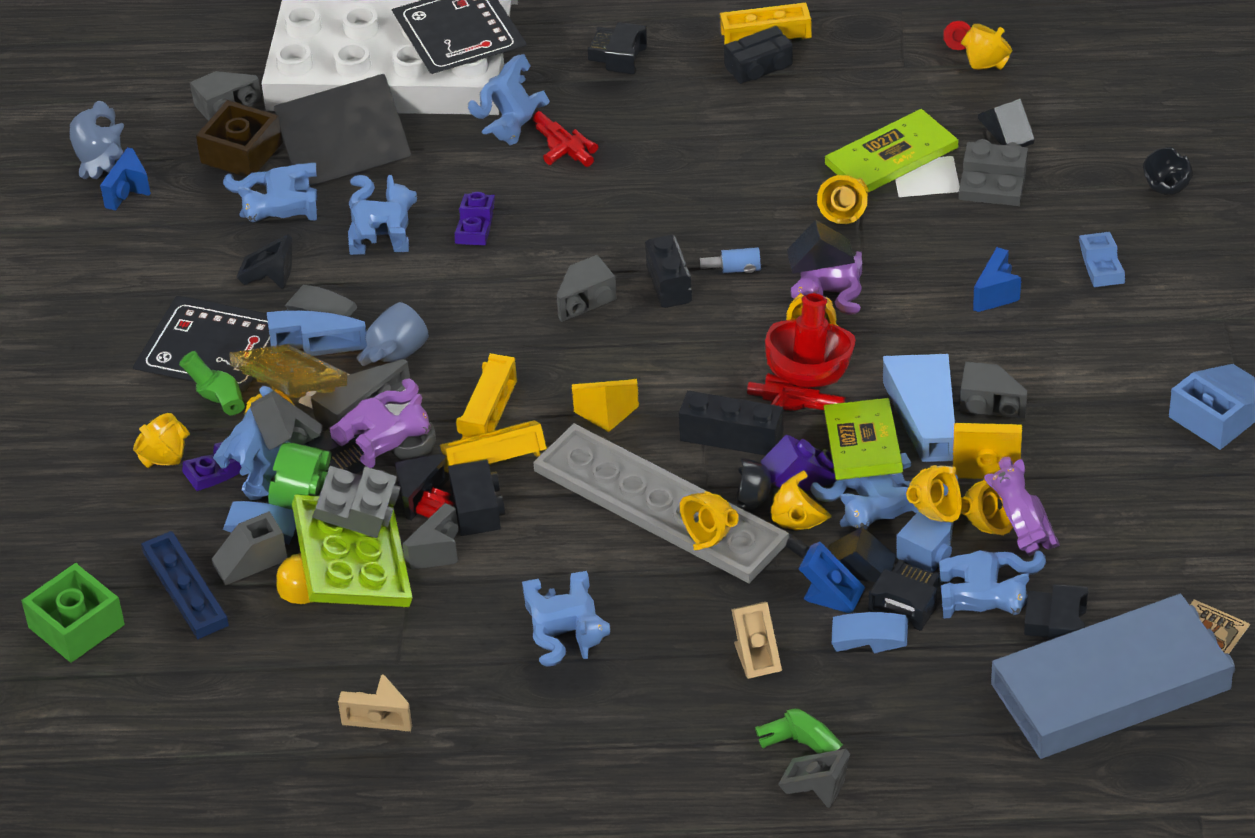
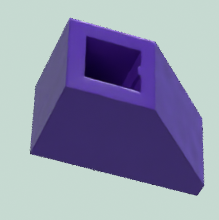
[760,434,836,491]

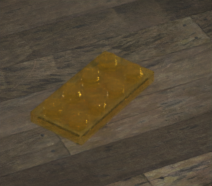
[230,344,347,398]

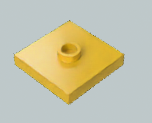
[953,423,1022,479]

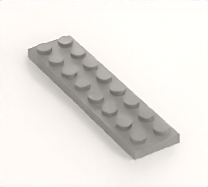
[533,423,789,584]

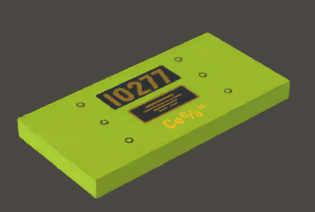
[825,109,958,192]
[824,398,903,480]

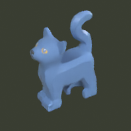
[468,54,550,145]
[223,163,317,222]
[348,175,417,255]
[213,386,289,500]
[810,453,919,529]
[939,550,1046,618]
[522,571,611,667]

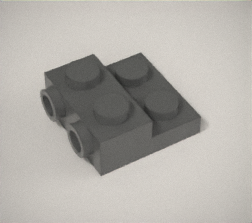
[959,139,1028,206]
[312,466,400,538]

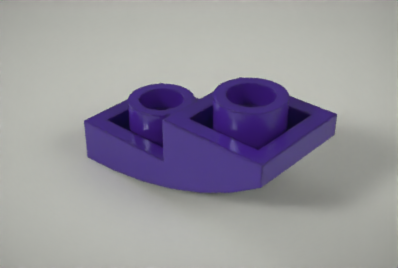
[455,192,495,245]
[182,442,242,491]

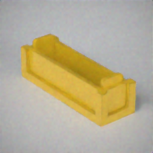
[720,2,812,45]
[456,353,517,439]
[440,420,547,466]

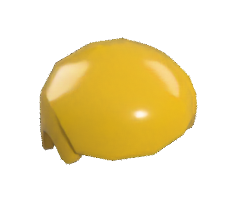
[277,553,310,604]

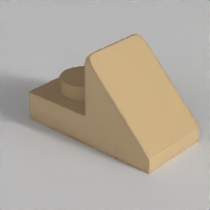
[731,602,782,679]
[338,675,412,732]

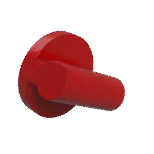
[943,21,971,50]
[416,487,455,518]

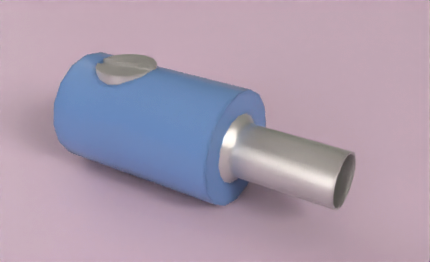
[700,247,761,273]

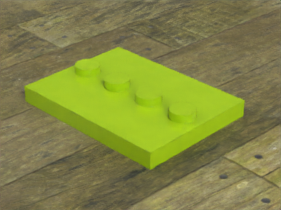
[292,495,413,607]

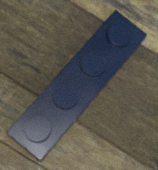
[141,531,229,639]

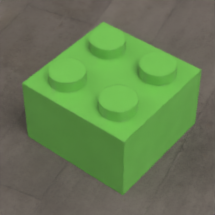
[21,563,125,663]

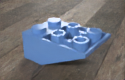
[1169,364,1255,450]

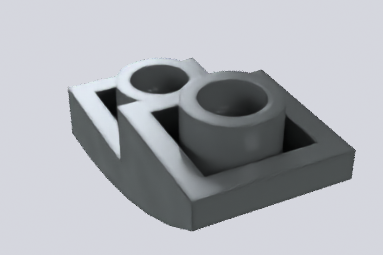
[285,284,357,317]

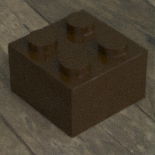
[196,100,283,177]

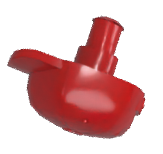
[765,293,856,387]

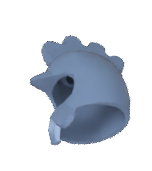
[69,101,124,179]
[356,302,429,366]

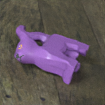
[790,251,862,315]
[330,378,431,468]
[984,457,1060,556]

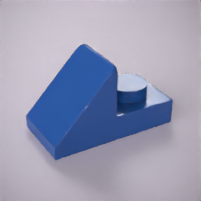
[100,147,151,210]
[973,247,1021,312]
[799,542,865,613]

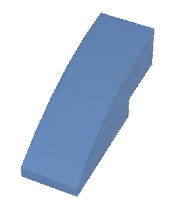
[267,311,367,357]

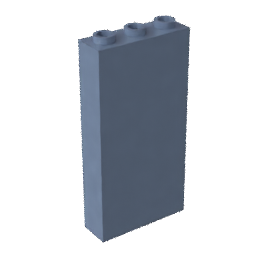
[991,593,1235,759]

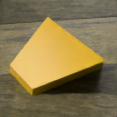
[572,379,639,432]

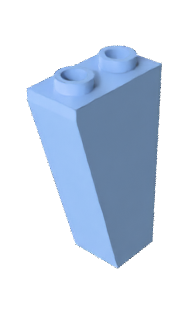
[883,354,955,462]

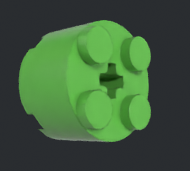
[268,442,331,510]

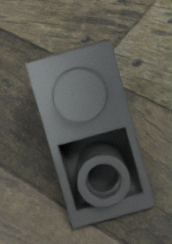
[190,71,262,121]
[557,255,617,322]
[960,361,1027,418]
[212,511,287,585]

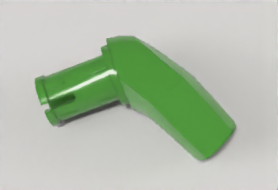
[179,351,245,416]
[755,709,843,754]

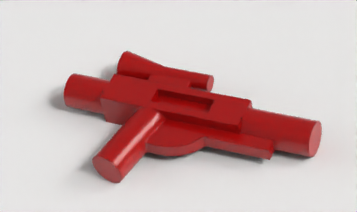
[533,111,598,167]
[747,373,845,411]

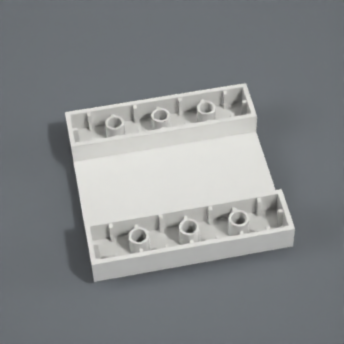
[261,0,518,115]

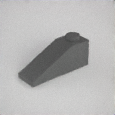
[311,359,410,429]

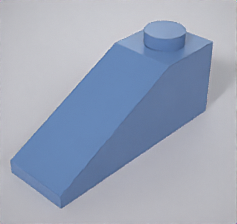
[896,475,958,573]

